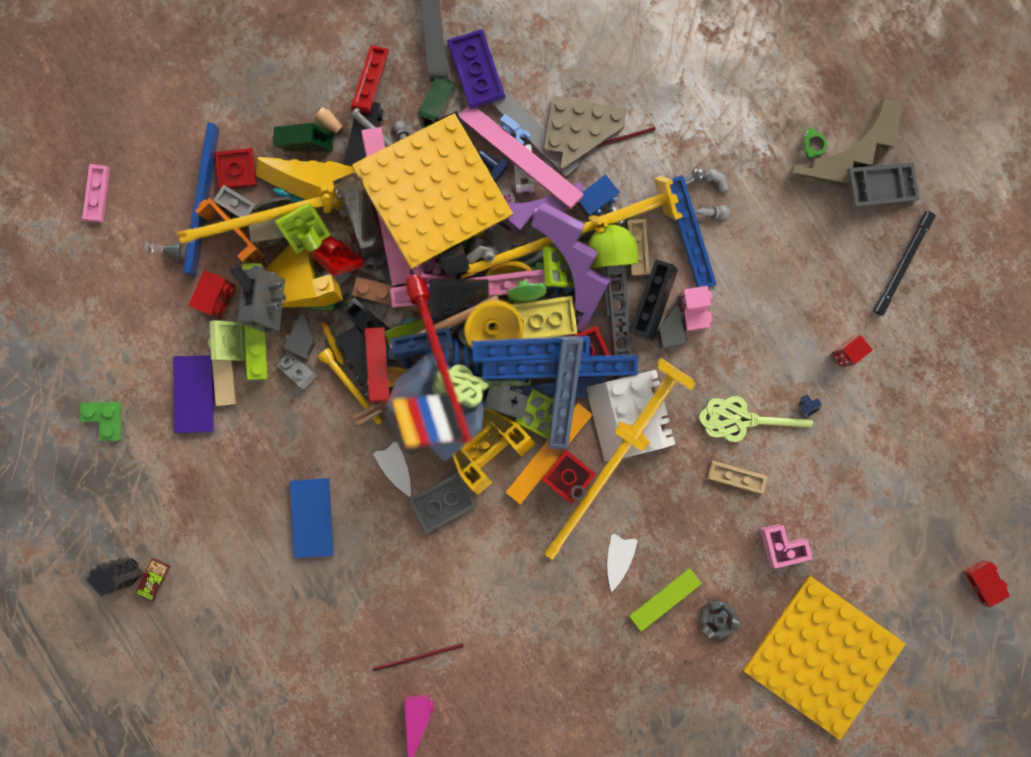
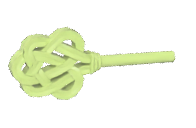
[432,364,531,408]
[698,396,813,442]

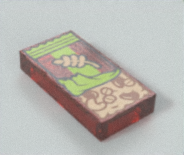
[135,558,171,602]

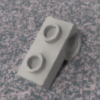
[276,351,317,390]

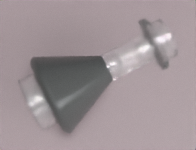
[144,240,188,263]

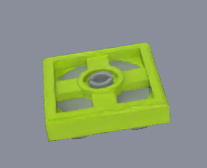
[543,246,575,288]
[514,388,554,439]

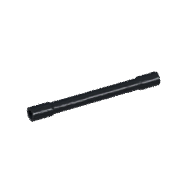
[873,211,936,316]

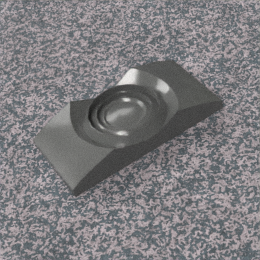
[847,163,920,207]

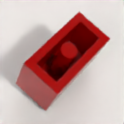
[831,335,873,367]
[963,560,1011,608]

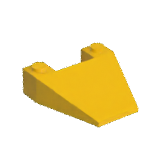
[265,244,342,307]
[452,407,535,495]

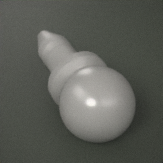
[392,121,409,140]
[696,205,730,220]

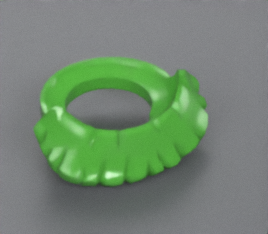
[803,128,827,160]

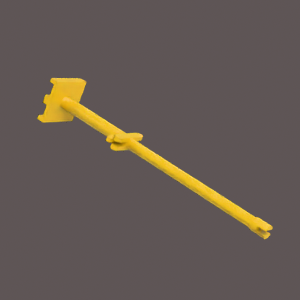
[460,176,683,279]
[177,185,368,244]
[544,357,696,560]

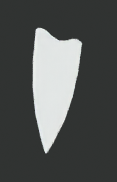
[373,442,411,497]
[607,534,638,592]

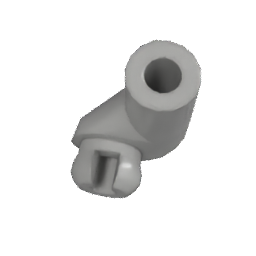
[705,169,729,193]
[467,246,495,263]

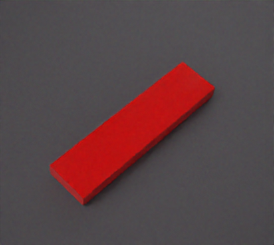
[351,45,389,114]
[365,327,389,403]

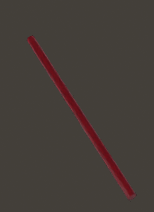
[596,127,656,148]
[373,643,464,671]

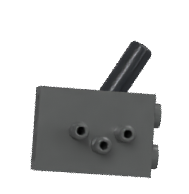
[230,263,286,333]

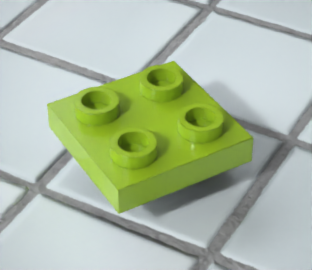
[275,202,331,254]

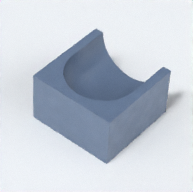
[386,352,485,461]

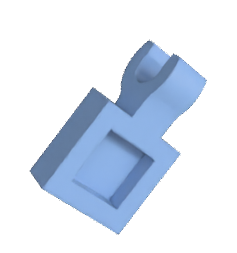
[500,114,530,145]

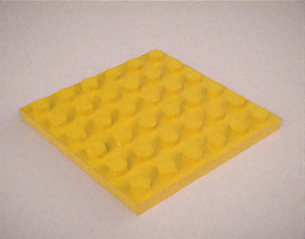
[352,113,513,269]
[743,575,906,740]

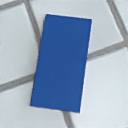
[290,478,334,558]

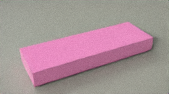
[82,164,110,223]

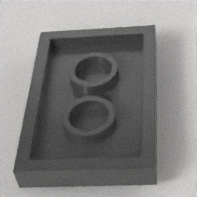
[408,472,477,534]

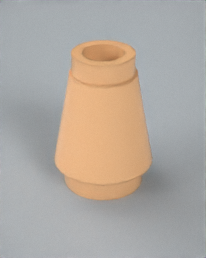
[314,107,343,135]

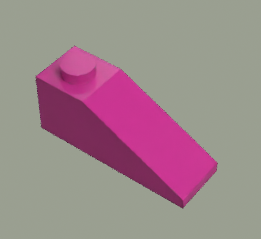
[405,695,434,757]

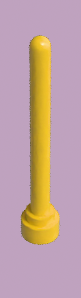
[317,348,382,424]

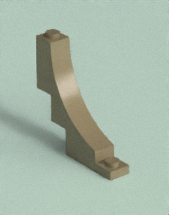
[789,98,903,188]

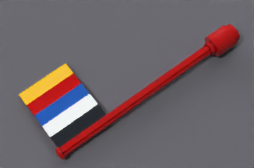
[392,275,472,448]

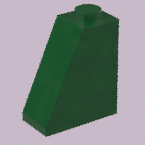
[417,78,455,127]
[273,123,334,152]

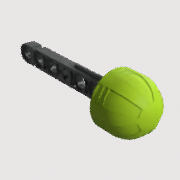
[587,225,638,380]

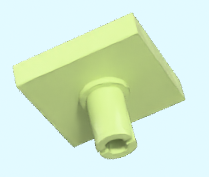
[208,320,245,361]

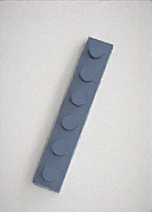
[548,336,583,449]

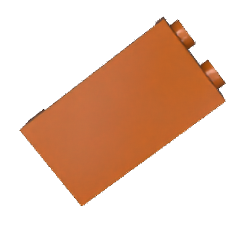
[195,198,265,264]

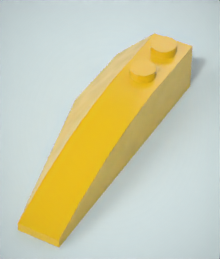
[256,157,366,216]

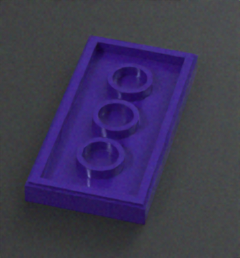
[447,29,506,109]
[173,355,214,433]

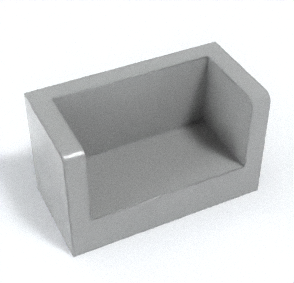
[213,185,258,217]

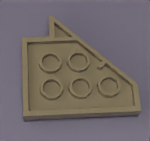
[544,95,627,170]

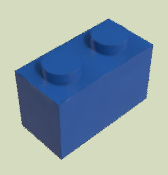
[577,174,620,218]

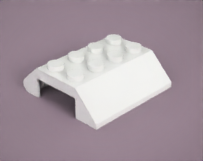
[587,370,675,462]

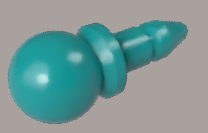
[273,188,306,204]

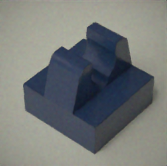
[799,394,822,419]

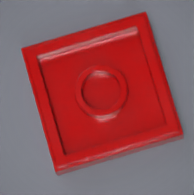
[214,148,257,190]

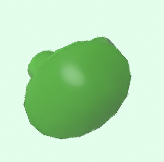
[507,281,546,302]

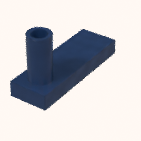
[478,150,509,183]
[390,328,453,369]

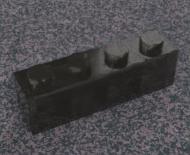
[332,173,383,257]

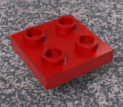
[309,236,364,276]

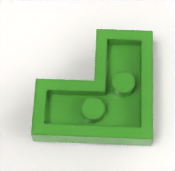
[80,402,121,441]

